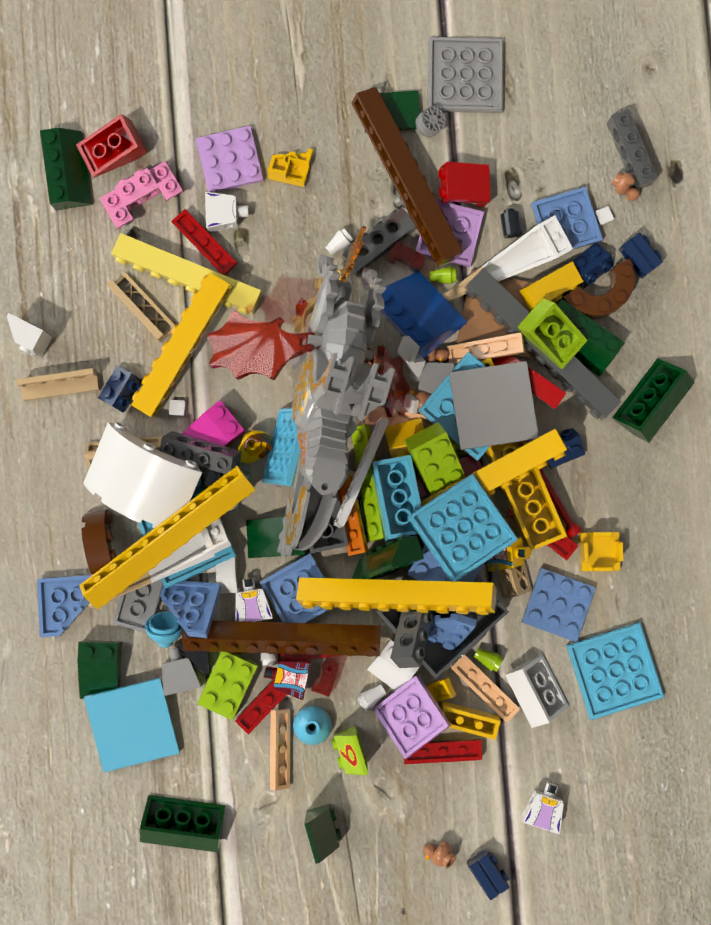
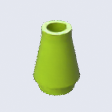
[430,266,457,284]
[474,647,504,672]

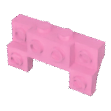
[100,161,184,230]

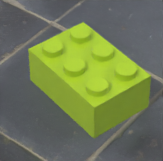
[404,422,465,496]
[197,652,259,721]

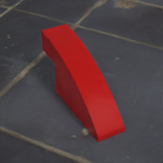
[492,355,566,409]

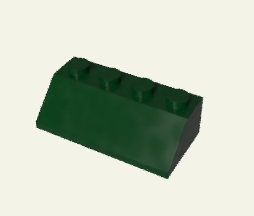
[40,127,93,211]
[557,299,625,377]
[612,358,695,443]
[352,534,424,579]
[139,795,225,853]

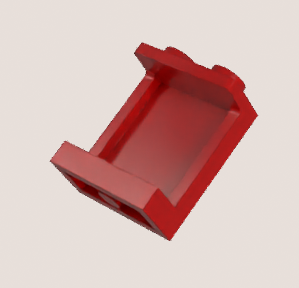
[438,162,491,207]

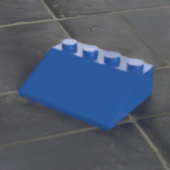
[380,271,467,359]

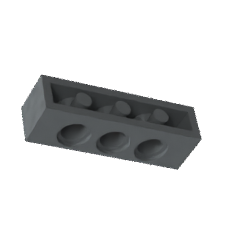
[607,109,658,190]
[342,208,416,276]
[160,431,242,474]
[390,610,433,668]

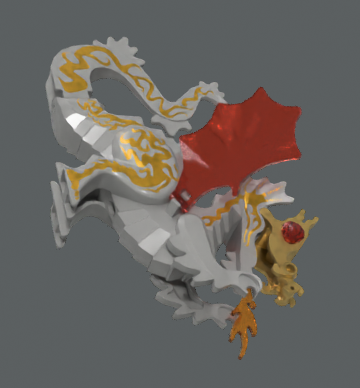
[206,226,410,557]

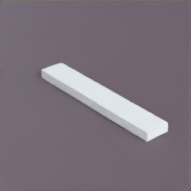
[334,417,389,528]

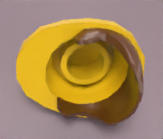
[238,430,272,463]

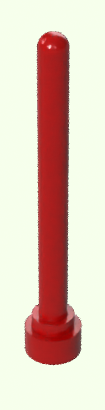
[539,468,583,538]

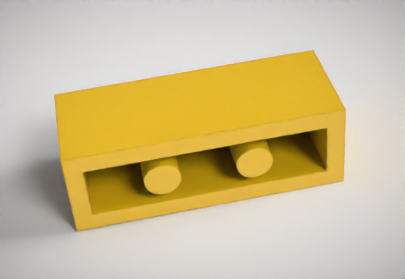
[519,261,583,311]
[440,701,501,740]

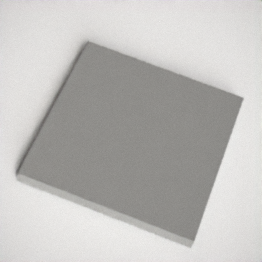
[427,37,503,113]
[449,361,539,450]

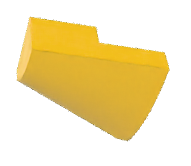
[267,149,313,187]

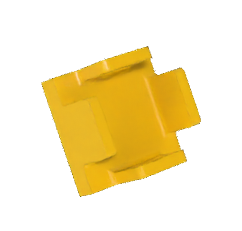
[579,532,623,571]

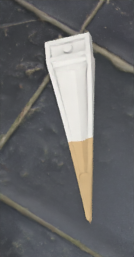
[442,215,573,301]
[88,518,231,608]

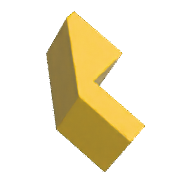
[426,677,456,702]

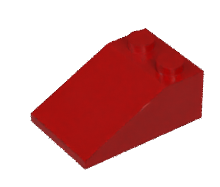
[76,114,148,178]

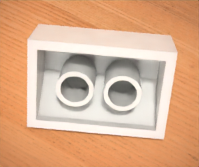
[505,654,569,728]

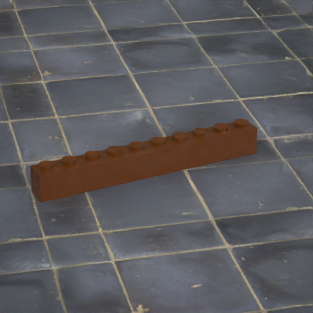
[351,87,463,267]
[182,620,381,657]

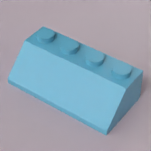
[370,455,421,542]

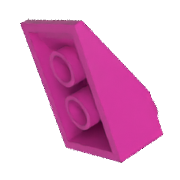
[182,400,246,447]

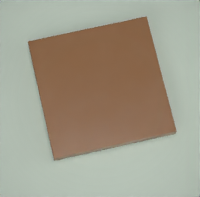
[456,270,532,360]

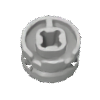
[416,106,446,137]

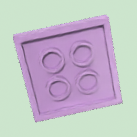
[196,126,263,193]
[415,200,484,267]
[373,675,451,759]

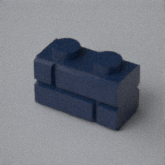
[618,232,663,279]
[466,850,510,900]

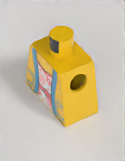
[487,536,531,572]

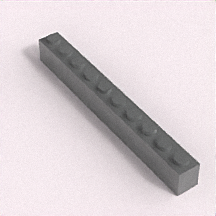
[464,268,621,420]

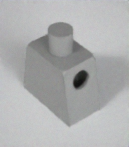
[408,363,454,395]
[162,647,203,696]

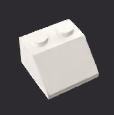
[7,313,53,357]
[367,638,419,691]

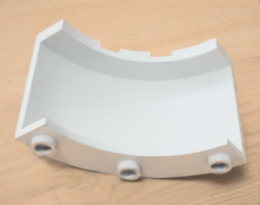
[83,422,202,528]

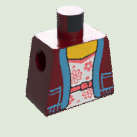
[264,660,311,700]

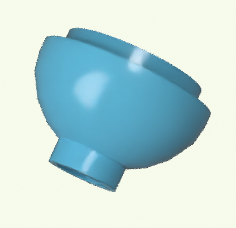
[145,612,183,648]
[293,705,332,745]

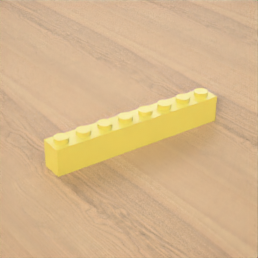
[111,233,262,315]

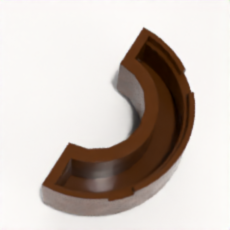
[562,259,635,320]
[81,509,117,575]

